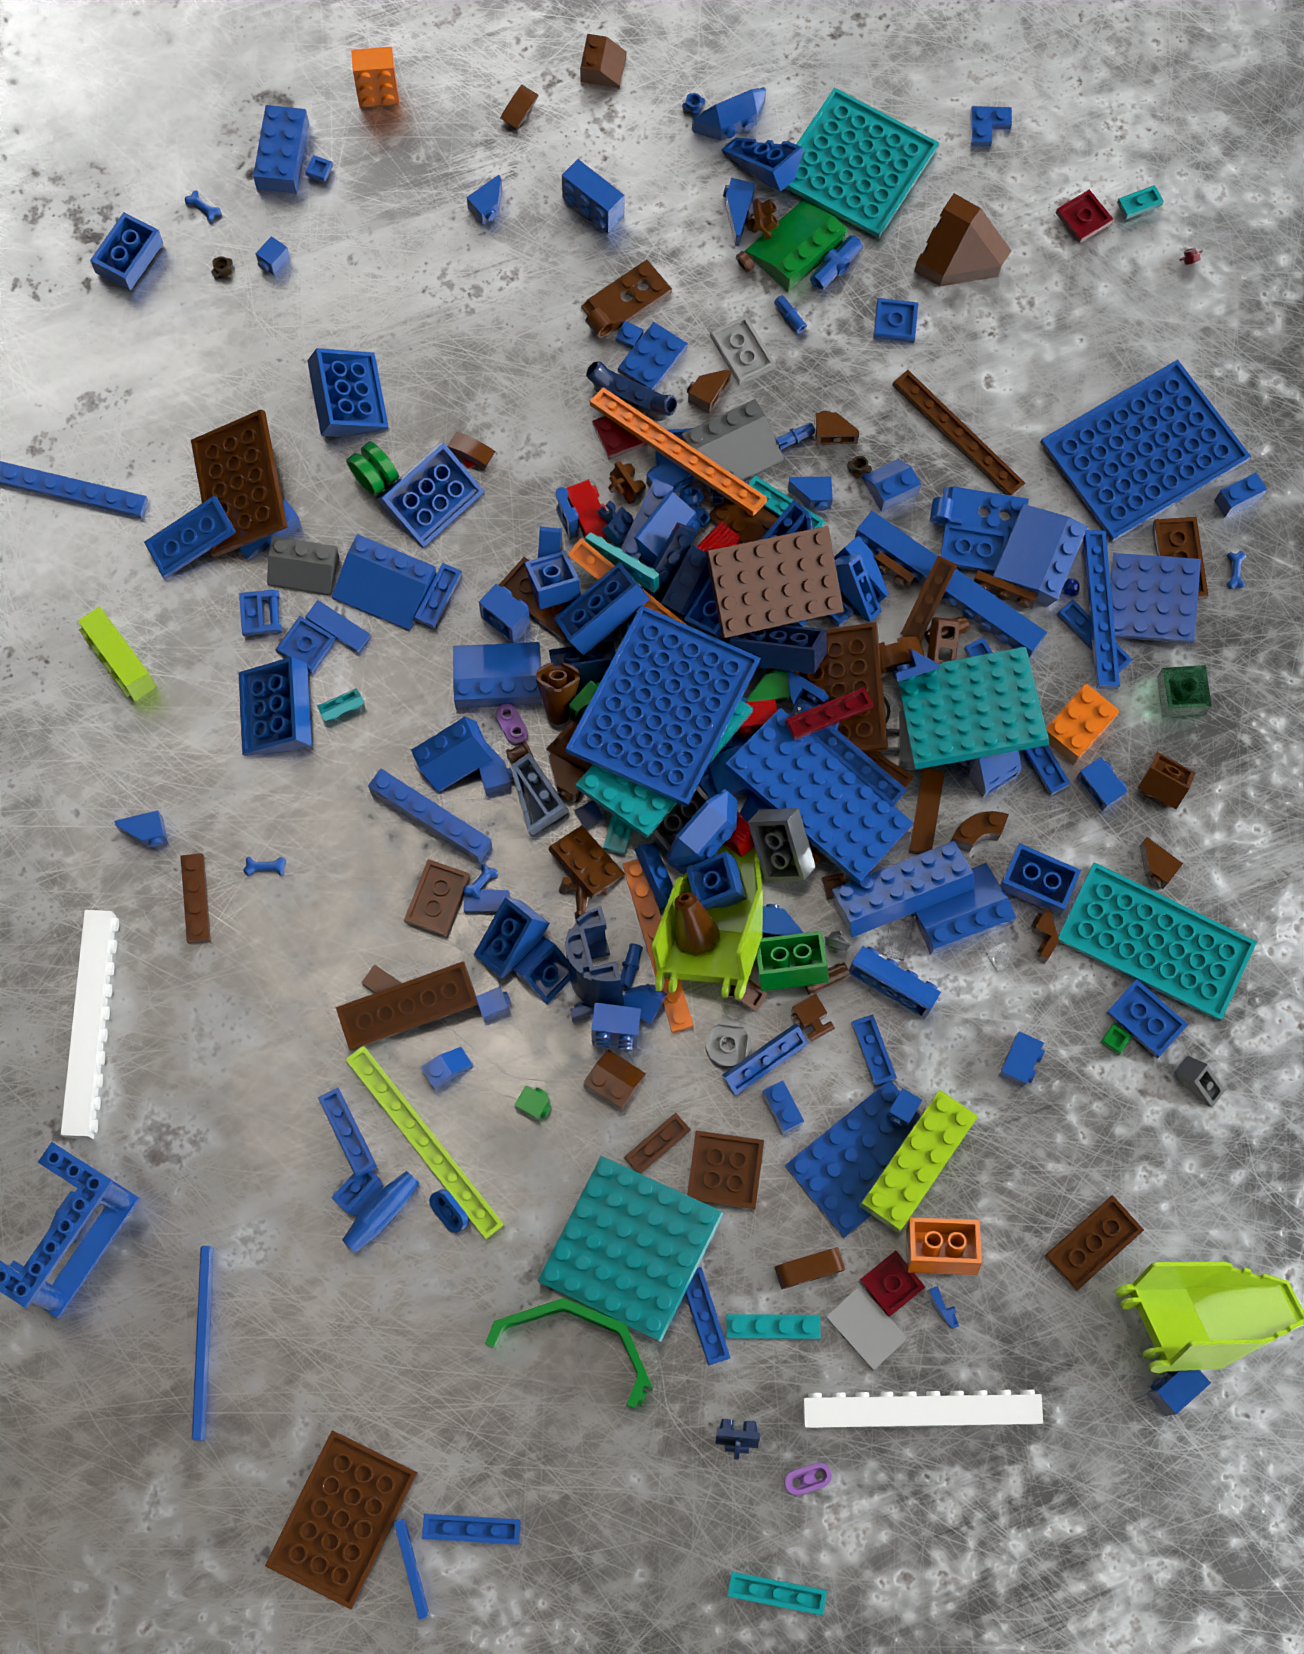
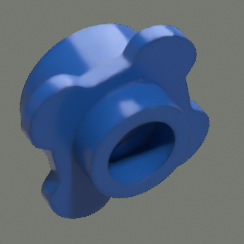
[682,93,705,115]

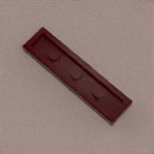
[785,687,874,741]

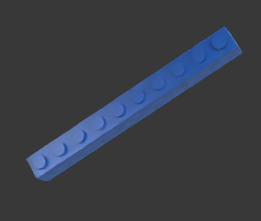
[855,511,1047,658]

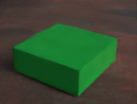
[1100,1023,1132,1055]

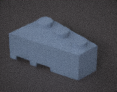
[511,753,569,836]

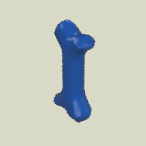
[184,190,221,221]
[1226,551,1246,589]
[243,856,286,876]
[463,864,498,899]

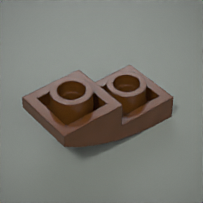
[500,84,539,130]
[447,432,496,469]

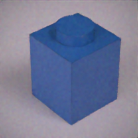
[255,236,290,275]
[476,987,512,1022]
[887,1088,922,1127]

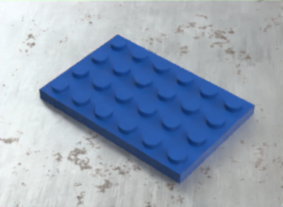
[784,1081,920,1238]

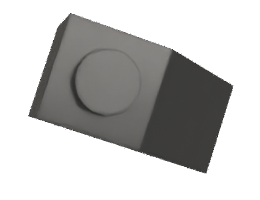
[1174,1055,1226,1108]

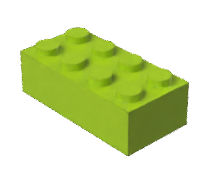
[77,606,157,701]

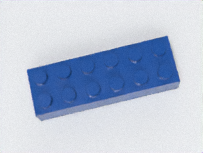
[832,841,974,937]

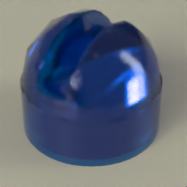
[1062,578,1080,596]

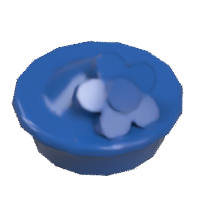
[679,487,705,507]

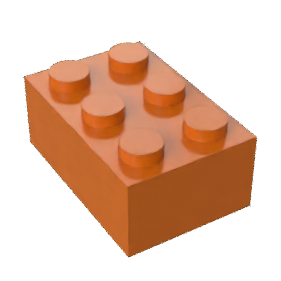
[351,46,399,107]
[1046,683,1120,765]
[906,1217,982,1275]

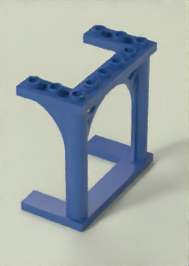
[0,1142,141,1319]

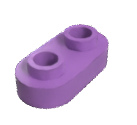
[496,704,528,745]
[784,1463,832,1495]

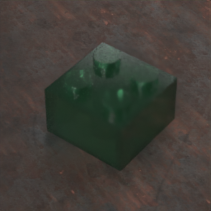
[1157,665,1212,717]

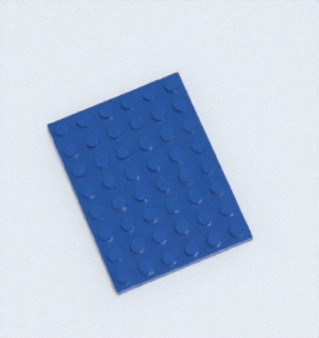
[1040,359,1251,542]
[565,605,761,807]

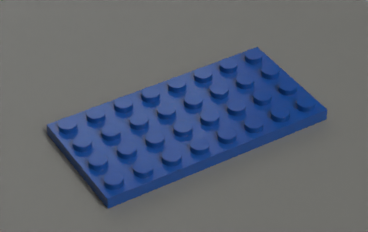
[724,708,914,884]

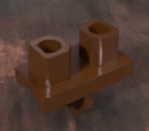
[745,199,778,240]
[608,461,646,504]

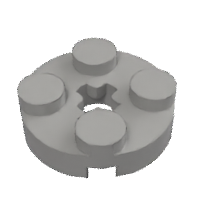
[705,1021,751,1068]

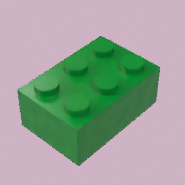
[757,931,829,991]

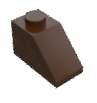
[687,369,731,413]
[814,411,859,445]
[549,753,586,802]
[1139,837,1183,889]

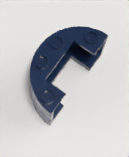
[565,906,624,1008]

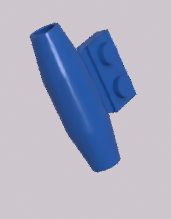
[331,1171,419,1253]

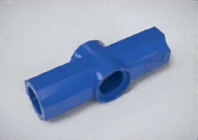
[810,235,863,290]

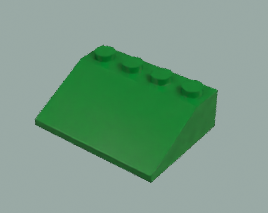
[745,200,848,292]

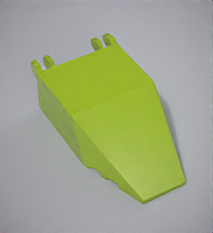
[652,844,763,1000]
[1114,1262,1304,1373]

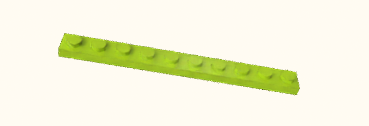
[345,1045,505,1240]

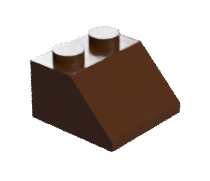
[580,34,627,88]
[1138,752,1196,810]
[583,1049,646,1112]

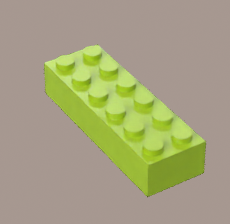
[859,1090,978,1233]

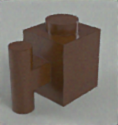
[790,994,835,1042]

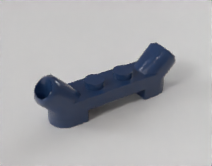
[586,361,677,421]

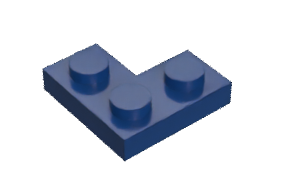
[970,106,1012,146]

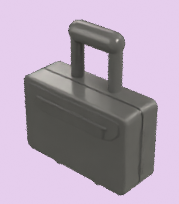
[876,710,933,770]

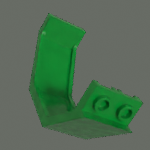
[485,1298,653,1410]

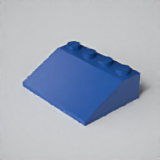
[307,348,388,437]
[376,442,485,547]
[993,504,1088,607]
[332,534,437,631]
[453,642,542,709]
[238,657,312,755]
[913,863,1017,955]

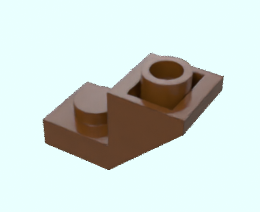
[1032,909,1059,964]

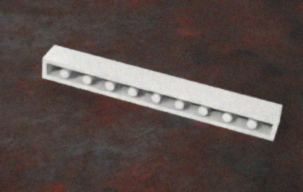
[61,910,119,1139]
[802,1390,1043,1428]

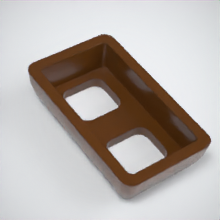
[927,617,960,664]

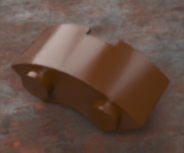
[879,637,924,678]
[950,811,1009,853]

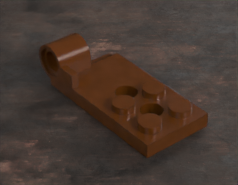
[581,259,672,338]

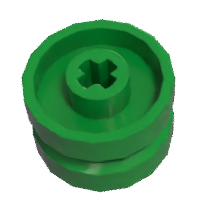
[346,441,399,497]

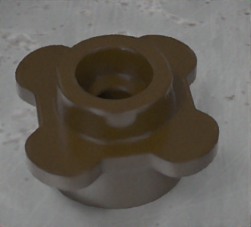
[211,256,233,277]
[847,456,872,478]

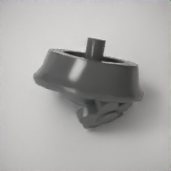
[824,931,851,953]

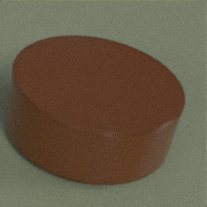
[736,251,754,272]

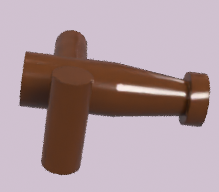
[559,877,607,919]

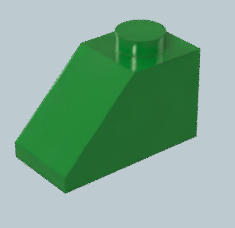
[748,669,792,703]

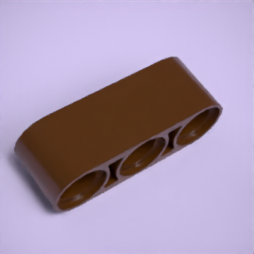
[774,1247,846,1290]

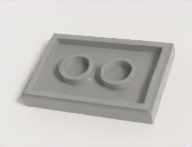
[710,315,776,385]
[826,1285,908,1371]

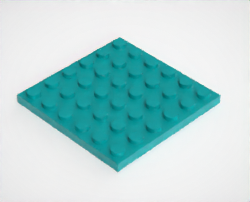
[785,87,939,239]
[899,647,1050,770]
[537,1156,724,1342]

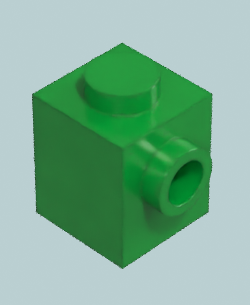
[514,1085,552,1122]

